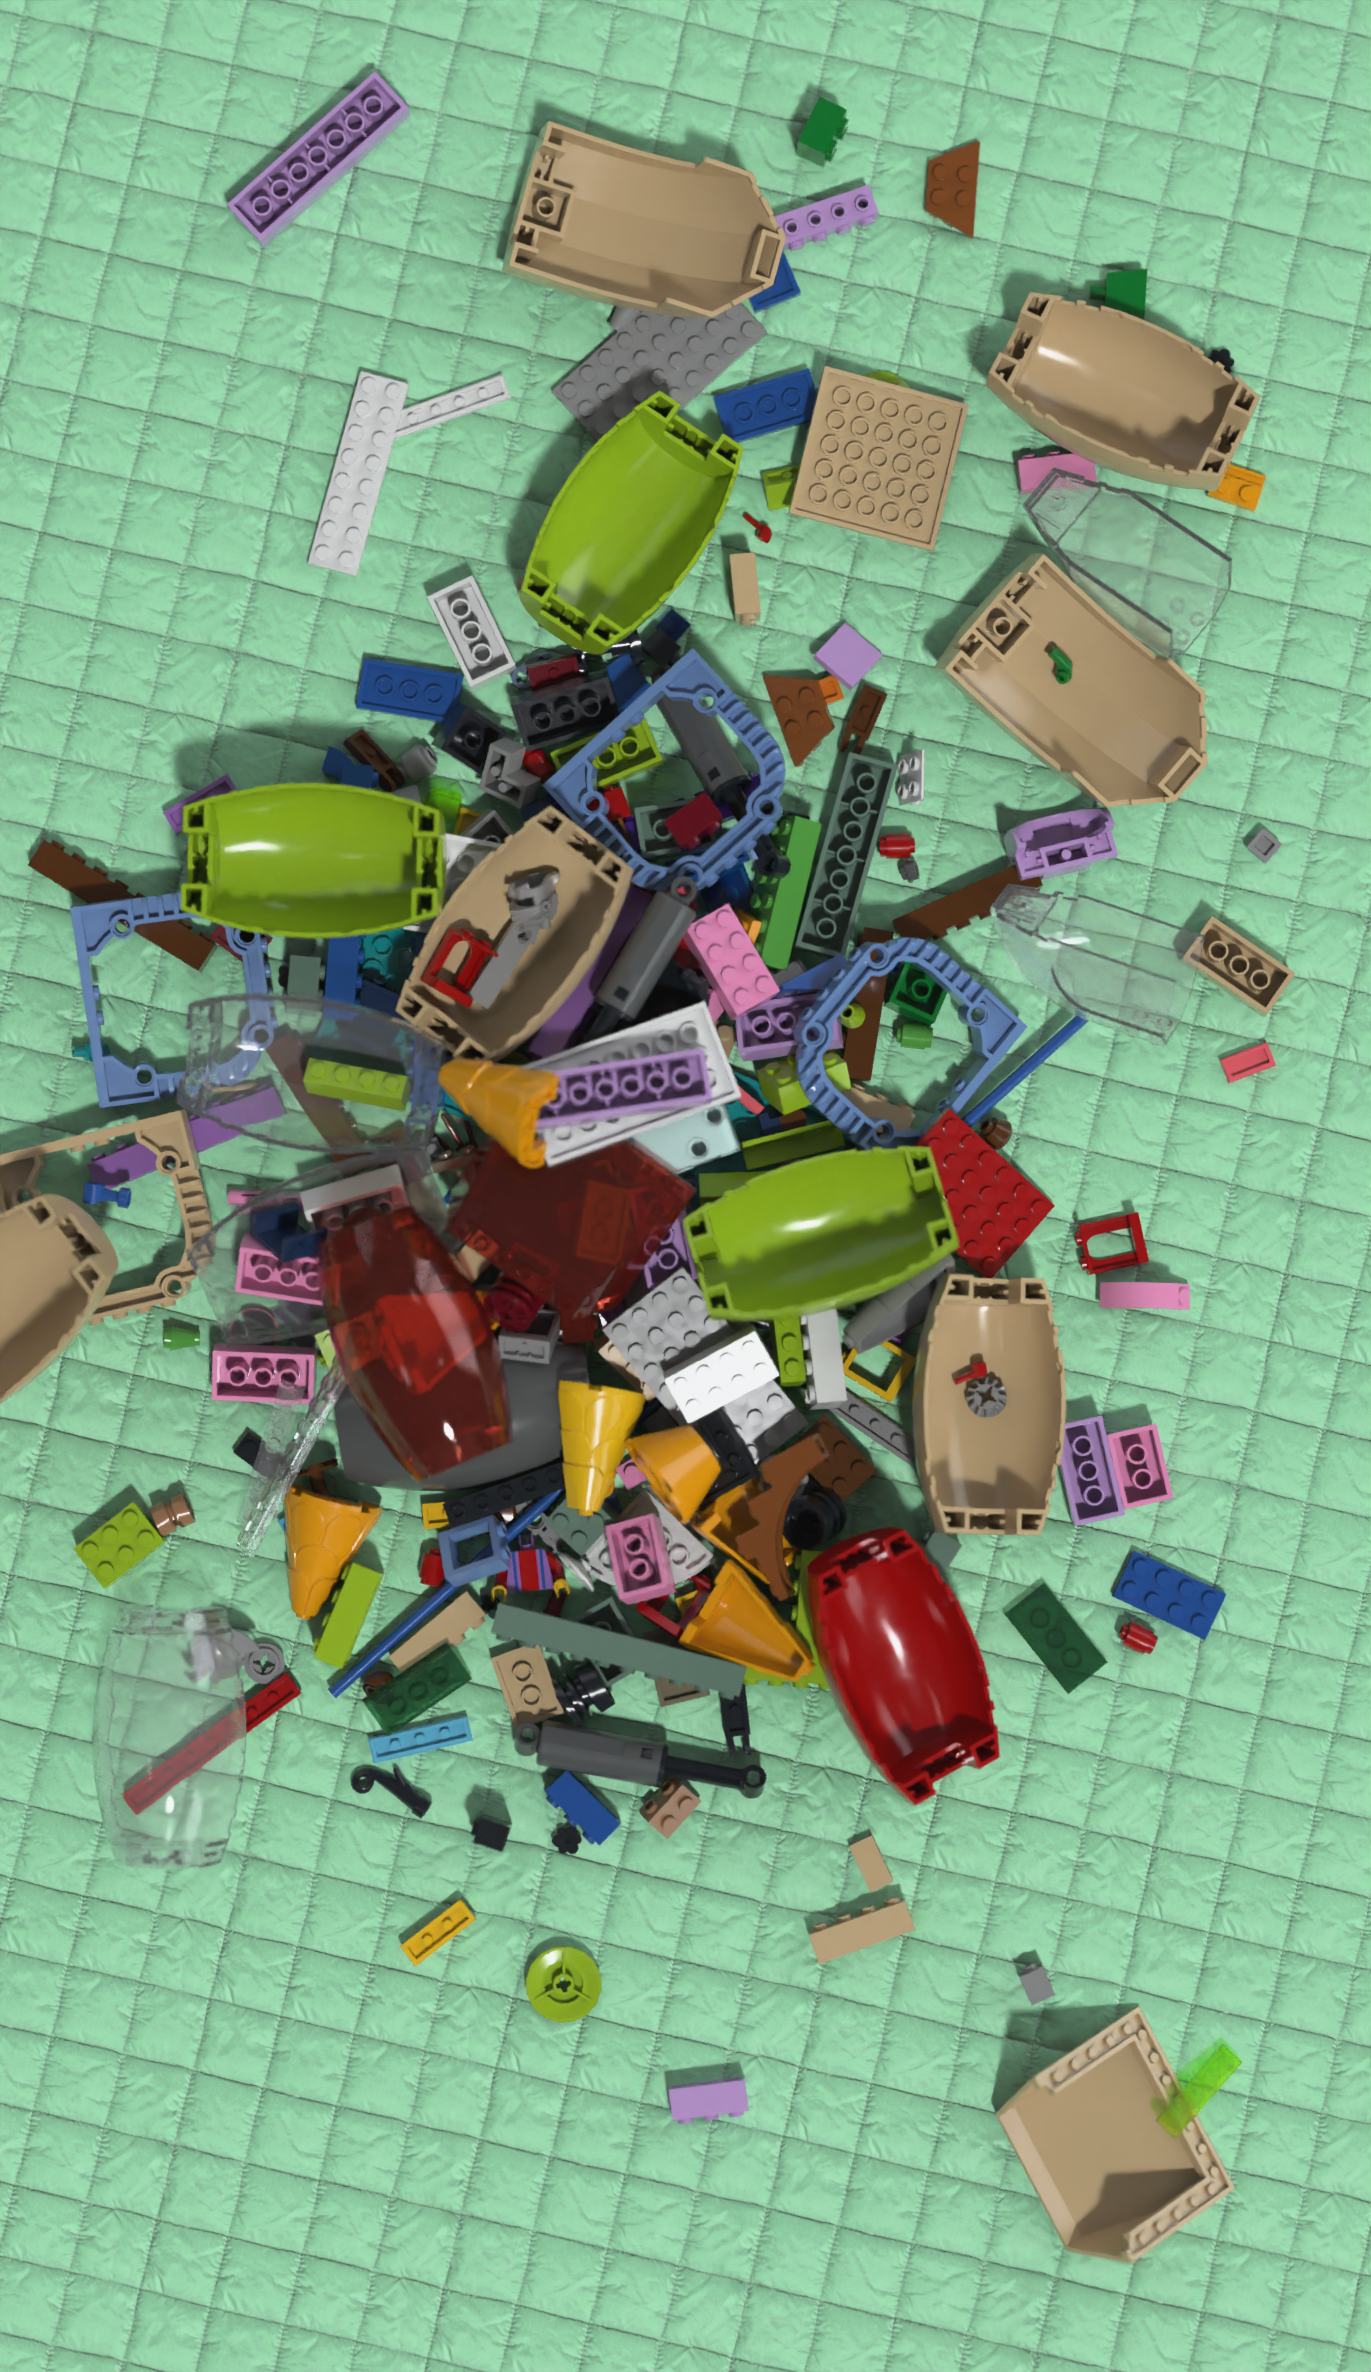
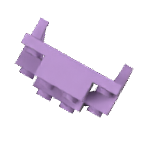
[1003,807,1118,881]

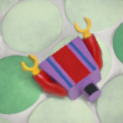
[492,1534,570,1603]

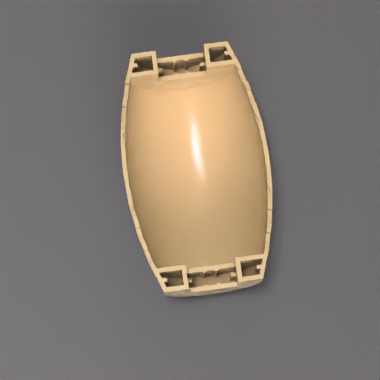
[986,292,1260,491]
[396,806,634,1064]
[0,1194,118,1404]
[912,1274,1066,1535]

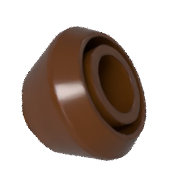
[980,1117,1012,1150]
[362,1670,395,1703]

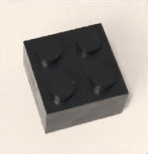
[431,702,507,774]

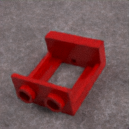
[420,927,498,1008]
[1074,1212,1149,1275]
[636,1574,713,1640]

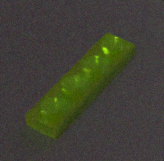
[1155,2045,1242,2138]

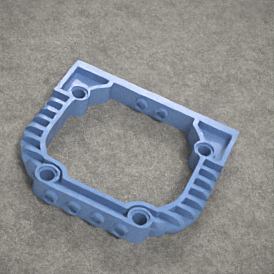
[543,648,786,891]
[70,892,278,1108]
[793,937,1028,1151]

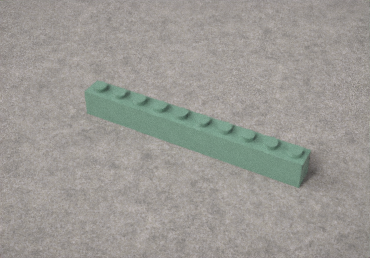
[491,1602,747,1700]

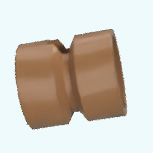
[150,1492,196,1536]

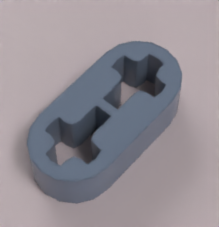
[512,653,553,690]

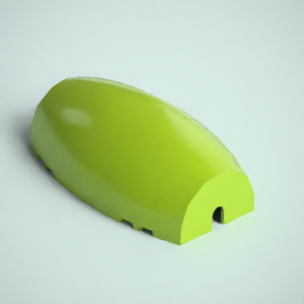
[683,1146,960,1321]

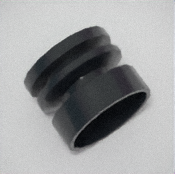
[783,1487,847,1551]
[551,1658,616,1726]

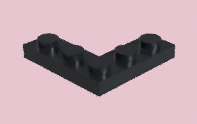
[697,1408,760,1509]

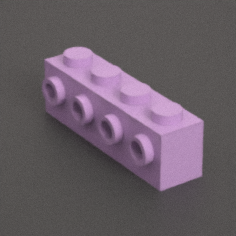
[774,185,879,251]

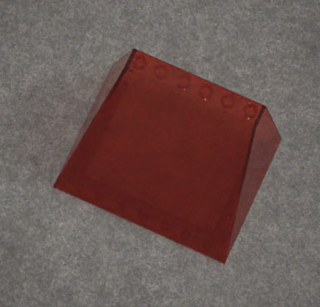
[445,1133,697,1320]

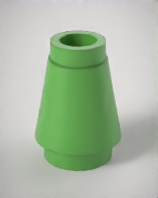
[163,1325,200,1351]

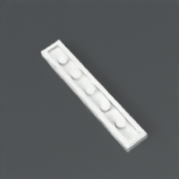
[395,374,511,440]

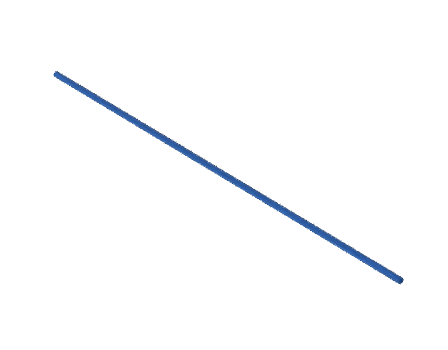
[328,1011,1089,1698]

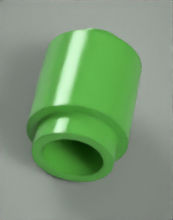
[896,1022,933,1050]

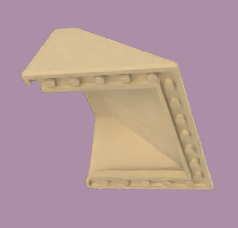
[995,2006,1235,2263]

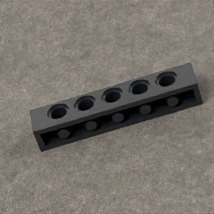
[443,1461,565,1528]

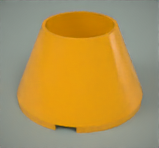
[625,1425,721,1525]

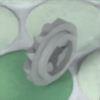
[966,1377,1007,1418]
[244,1643,285,1684]

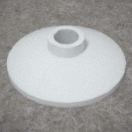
[558,1553,594,1592]

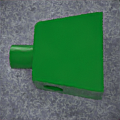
[1089,269,1148,319]

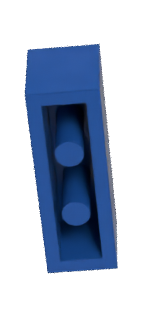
[545,1770,621,1846]

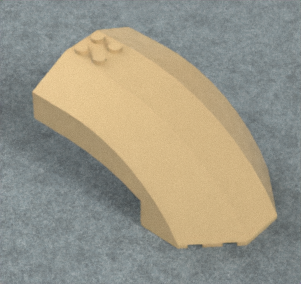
[502,121,786,318]
[934,553,1208,807]

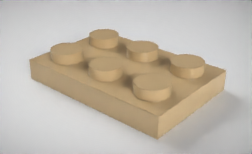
[490,1645,564,1729]

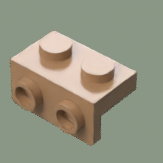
[639,1777,701,1839]

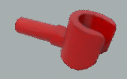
[743,513,772,543]
[953,1362,987,1385]

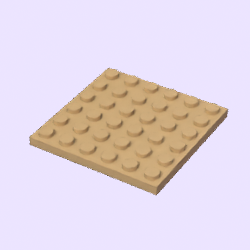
[788,366,969,552]

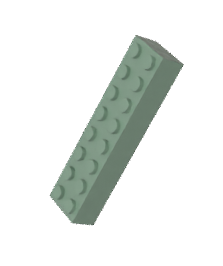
[795,752,898,959]

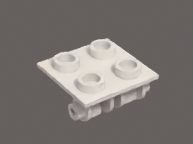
[897,749,924,806]

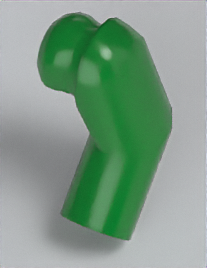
[1048,646,1073,684]

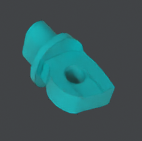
[72,1042,110,1062]

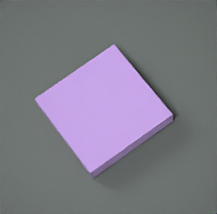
[813,622,883,691]

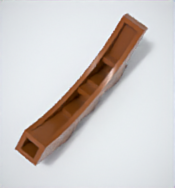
[735,1433,830,1601]

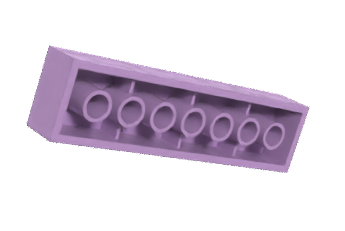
[227,71,410,248]
[535,1048,712,1132]

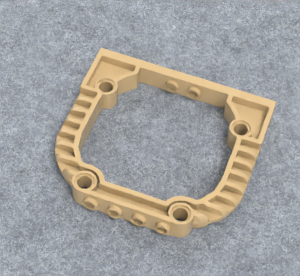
[0,1109,214,1325]

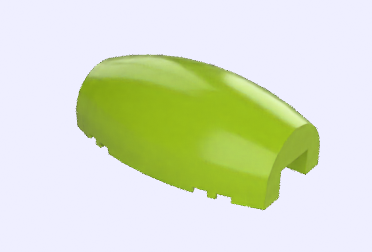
[520,390,744,655]
[181,783,447,939]

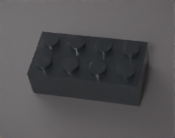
[511,668,622,752]

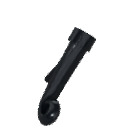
[351,1767,432,1819]

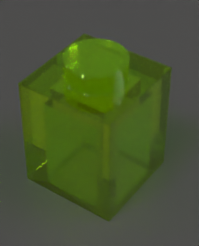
[424,787,464,822]

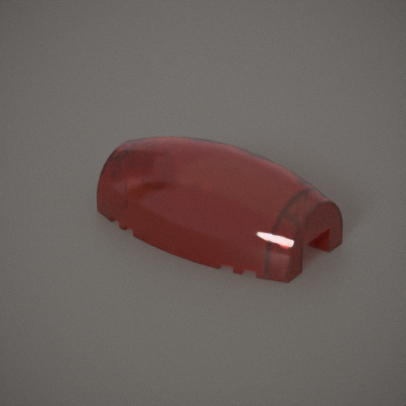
[317,1205,514,1483]

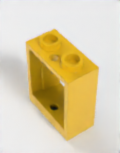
[842,1341,916,1403]

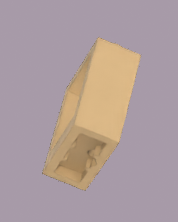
[729,552,761,626]

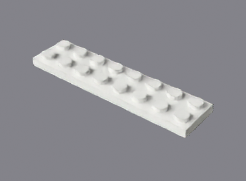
[308,371,409,577]

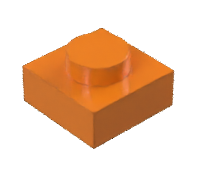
[818,675,844,705]

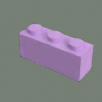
[668,2077,749,2124]

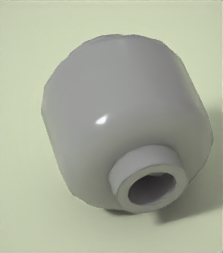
[399,745,438,783]

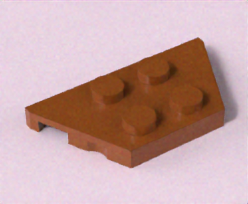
[925,141,980,238]
[763,675,835,767]

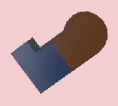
[758,1109,807,1137]

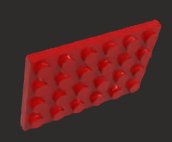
[913,1107,1055,1279]

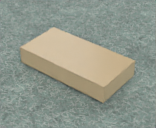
[849,1834,894,1892]

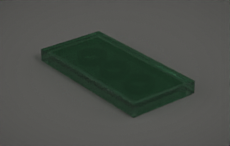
[1004,1582,1108,1694]
[362,1642,472,1736]

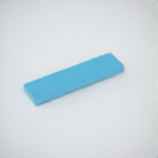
[368,1715,473,1763]

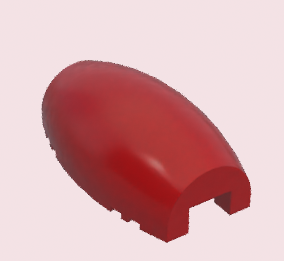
[807,1527,1000,1806]

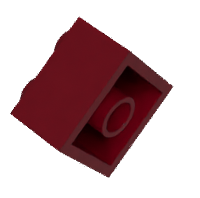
[663,792,723,852]

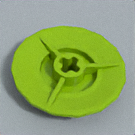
[526,1946,601,2023]

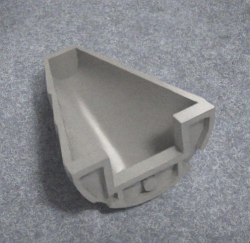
[842,1254,956,1354]

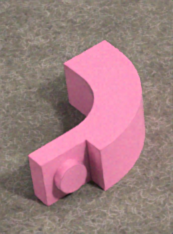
[1100,1282,1190,1310]

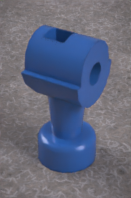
[82,1181,131,1209]

